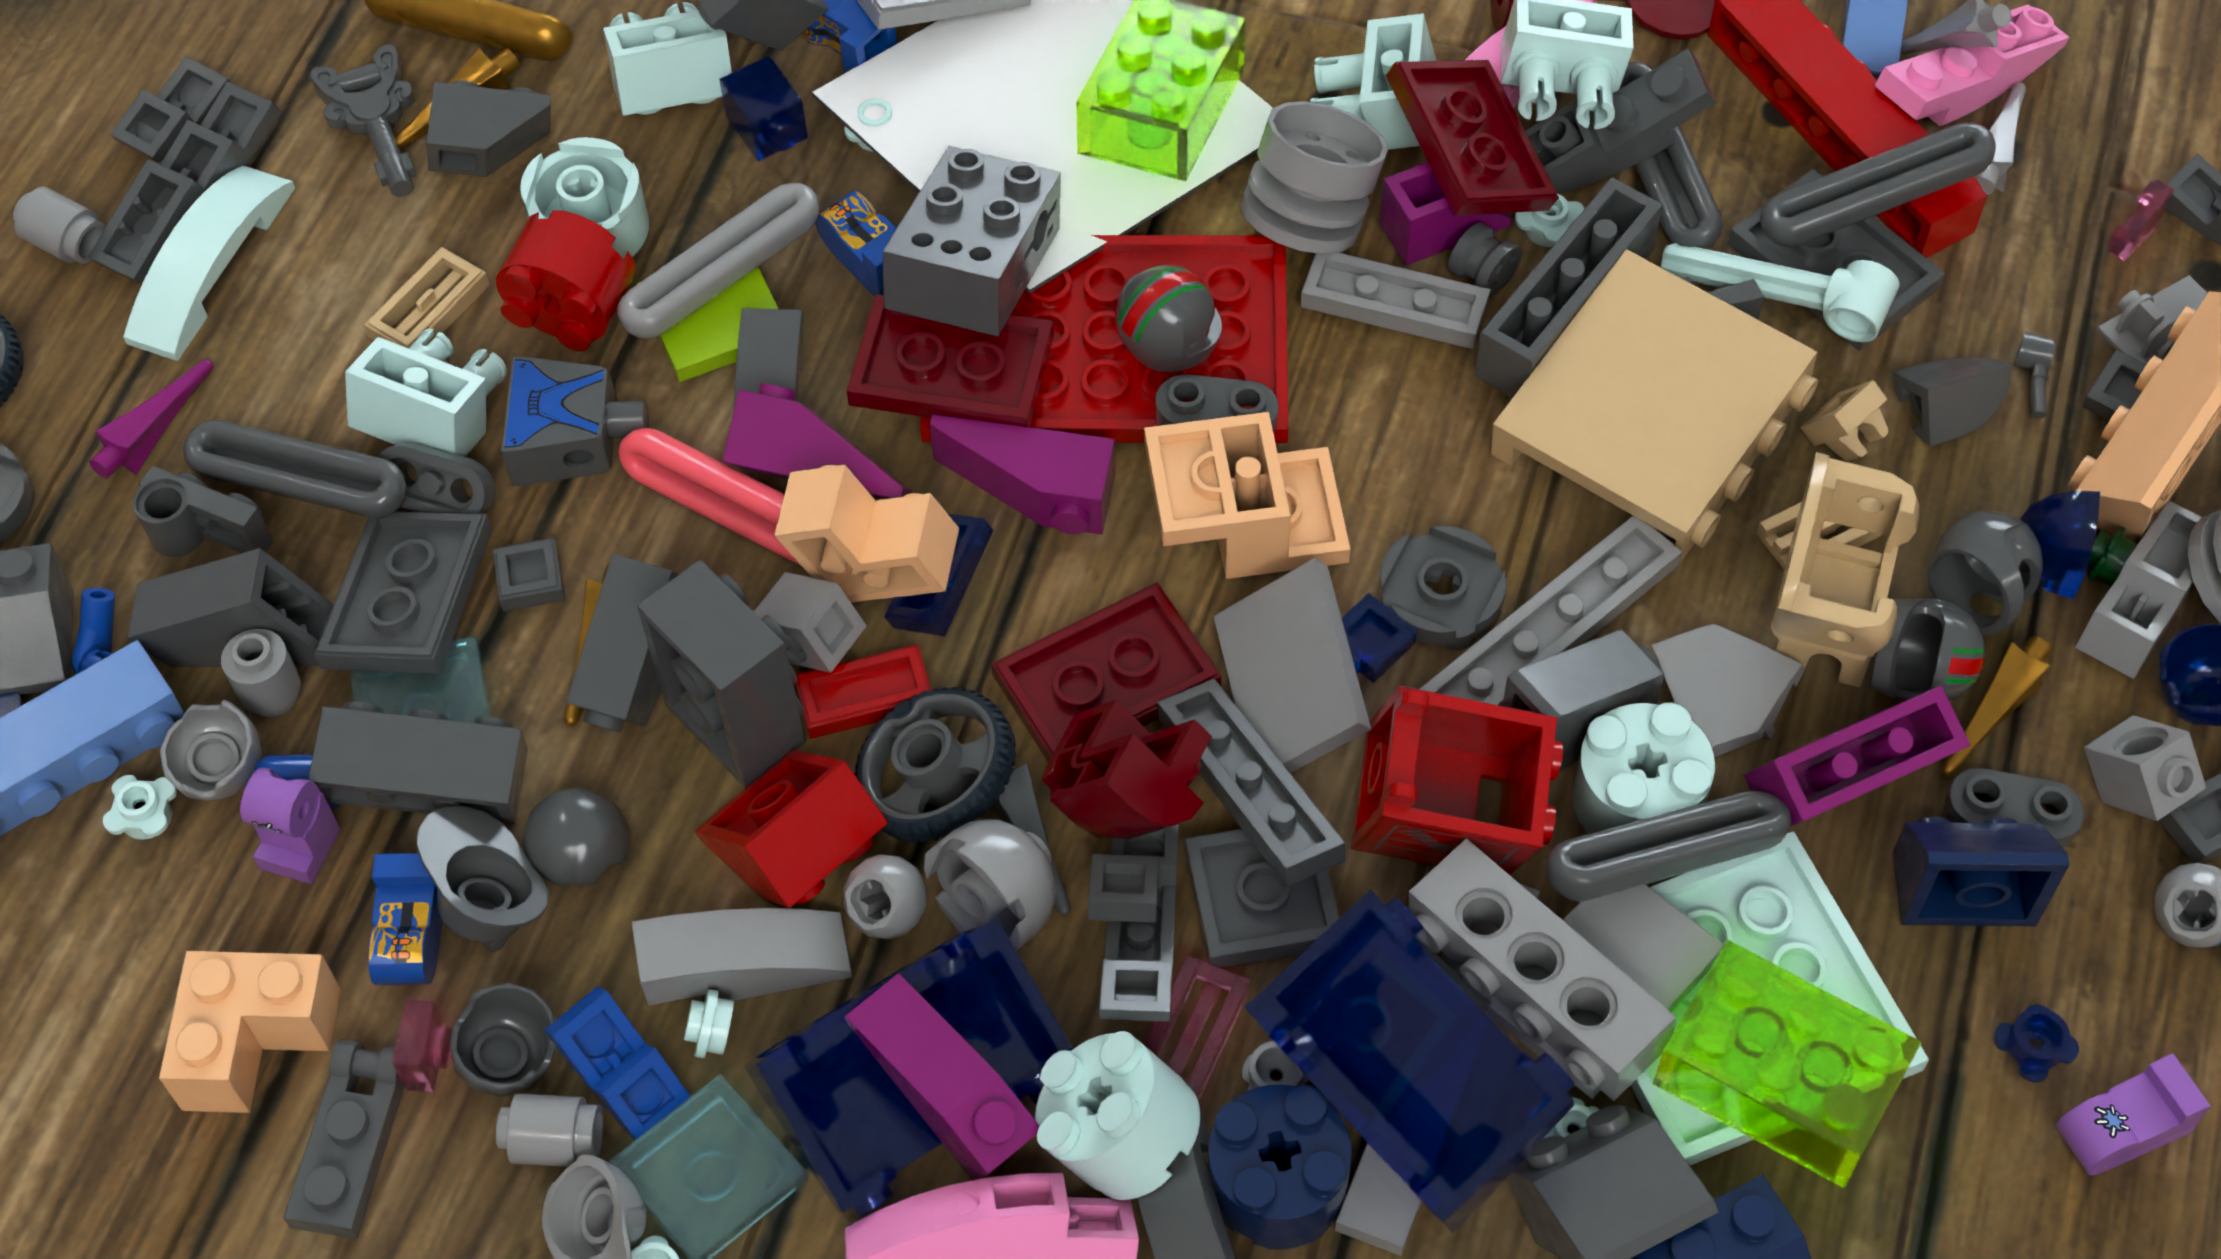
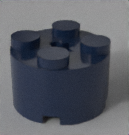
[1208,1084,1352,1250]

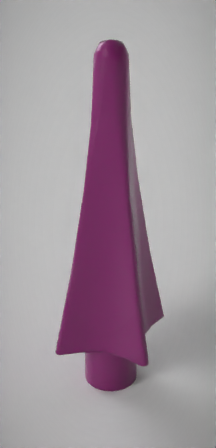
[89,359,214,479]

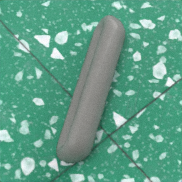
[617,183,819,339]

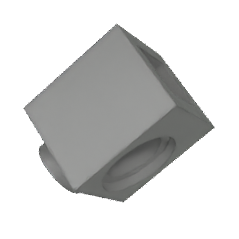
[754,572,867,673]
[2084,715,2207,821]

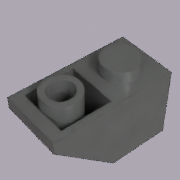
[426,81,551,177]

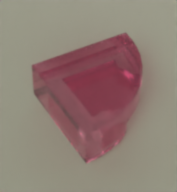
[2108,178,2174,261]

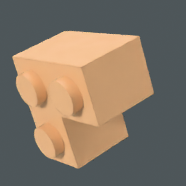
[774,465,959,603]
[159,951,341,1113]

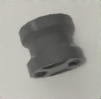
[1448,222,1522,297]

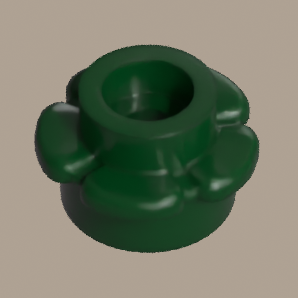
[2082,526,2138,586]

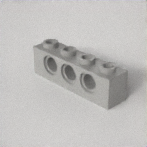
[1408,838,1676,1101]

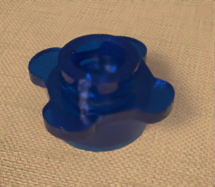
[1994,1004,2079,1083]

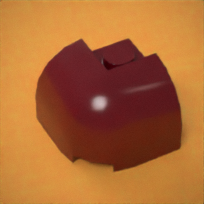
[1041,700,1212,839]

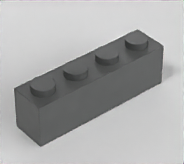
[1475,177,1663,397]

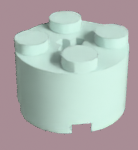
[520,137,649,259]
[1572,702,1715,834]
[1035,1031,1200,1200]

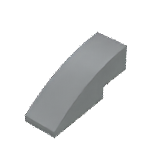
[2075,501,2202,679]
[632,908,852,1006]

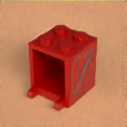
[1351,686,1563,875]

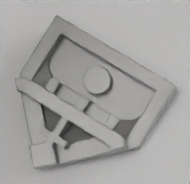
[1652,624,1805,757]

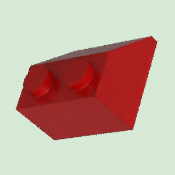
[694,749,888,909]

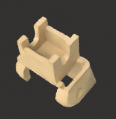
[1771,452,1919,687]

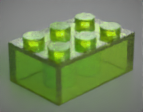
[1076,0,1246,181]
[1652,940,1922,1189]

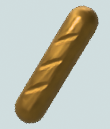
[364,0,574,61]

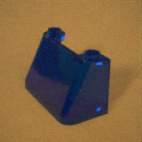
[1244,889,1575,1233]
[743,918,1073,1216]

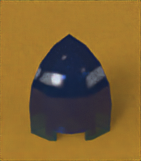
[2020,491,2100,599]

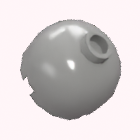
[924,819,1057,957]

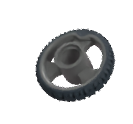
[854,687,1016,843]

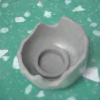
[160,700,262,801]

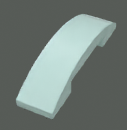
[123,165,295,361]

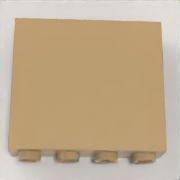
[1491,249,1819,563]

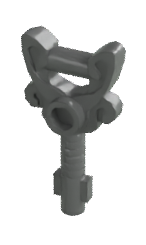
[310,44,416,197]

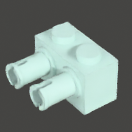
[1501,0,1634,129]
[603,2,735,116]
[1310,13,1437,150]
[345,329,507,457]

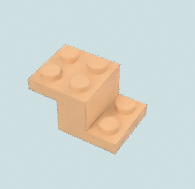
[1144,412,1351,579]

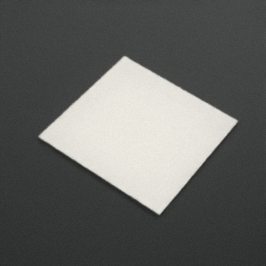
[812,0,1273,294]

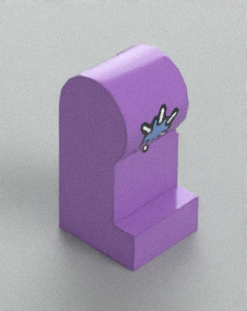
[240,767,340,885]
[2055,1053,2211,1176]

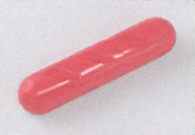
[618,428,801,566]

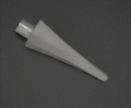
[1901,0,2012,54]
[1974,82,2026,195]

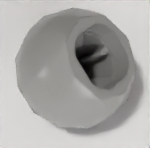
[843,854,927,939]
[2153,863,2221,949]

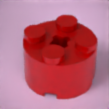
[496,210,636,352]

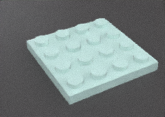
[1630,831,1929,1166]

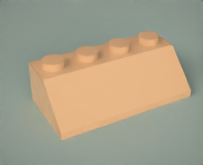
[2068,291,2221,543]

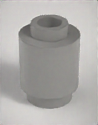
[13,187,105,264]
[221,629,301,717]
[496,1094,604,1167]

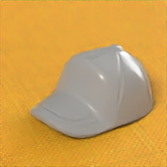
[541,1154,647,1259]

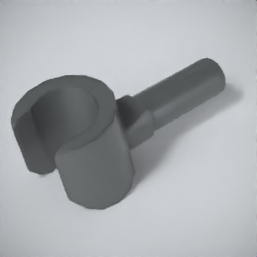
[2013,332,2056,418]

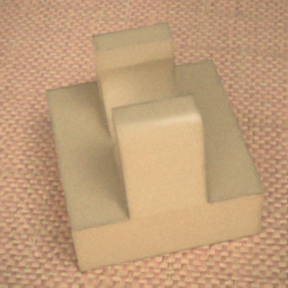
[1800,380,1888,461]

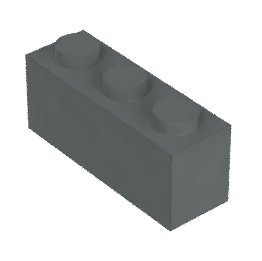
[308,702,528,824]

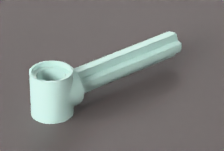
[1661,243,1900,342]

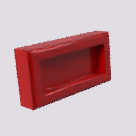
[795,644,931,739]

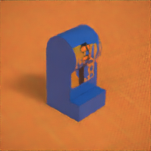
[801,0,897,73]
[815,190,897,297]
[368,853,443,985]

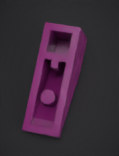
[722,383,914,499]
[930,414,1116,535]
[843,973,1039,1180]

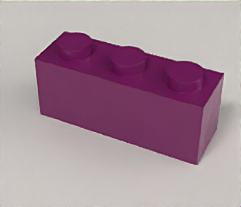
[1743,686,1971,827]

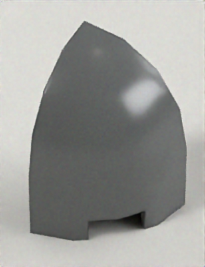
[1893,357,2012,446]

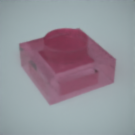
[392,1000,451,1092]

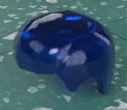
[2160,623,2221,727]

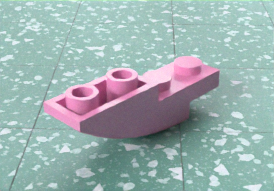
[1874,4,2070,126]
[844,1173,1139,1259]

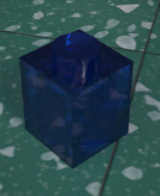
[719,56,808,161]

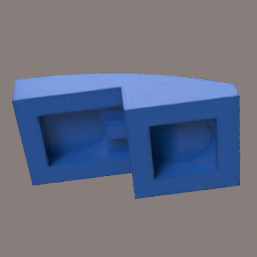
[544,986,693,1145]

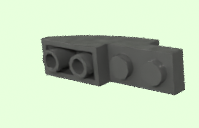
[1525,48,1717,195]

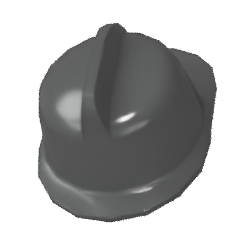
[416,806,549,952]

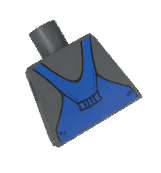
[501,356,649,486]

